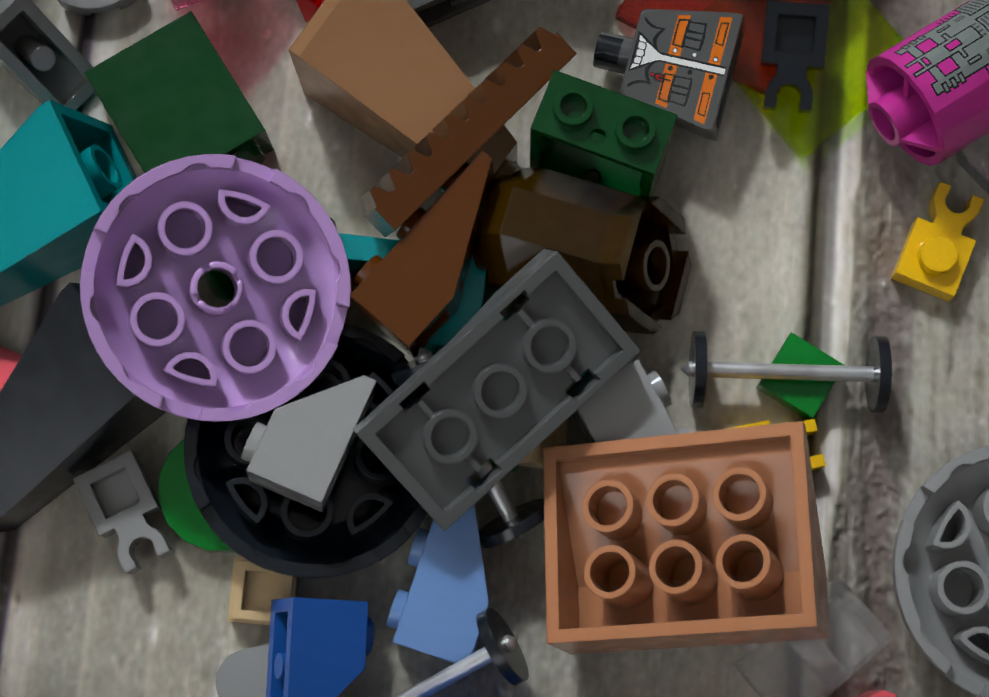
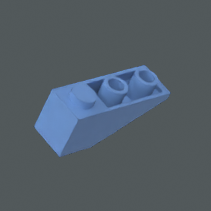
[386,476,490,663]

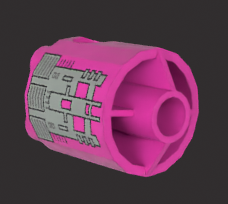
[866,0,989,166]

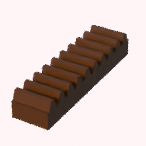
[360,27,577,237]

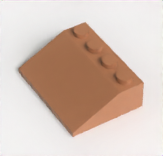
[543,421,831,655]

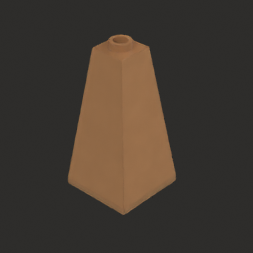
[288,0,521,206]

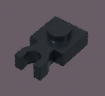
[760,0,830,113]

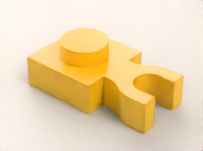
[890,182,984,302]

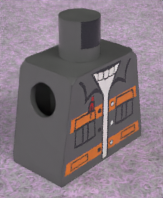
[593,9,746,141]

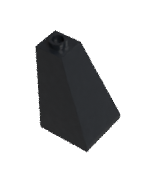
[0,282,166,532]

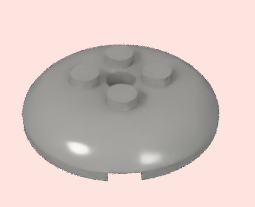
[892,445,989,697]

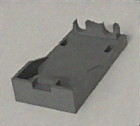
[352,249,641,531]

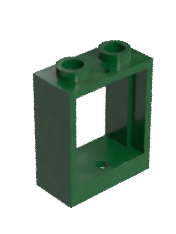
[530,70,678,196]

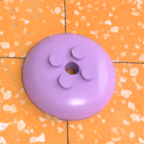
[80,154,351,422]

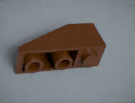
[350,151,494,358]

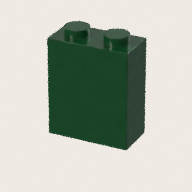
[84,11,274,173]

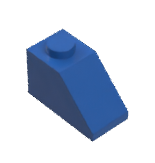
[266,597,374,697]

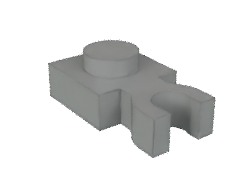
[73,450,175,575]

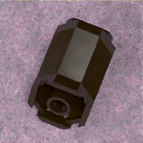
[472,168,691,334]

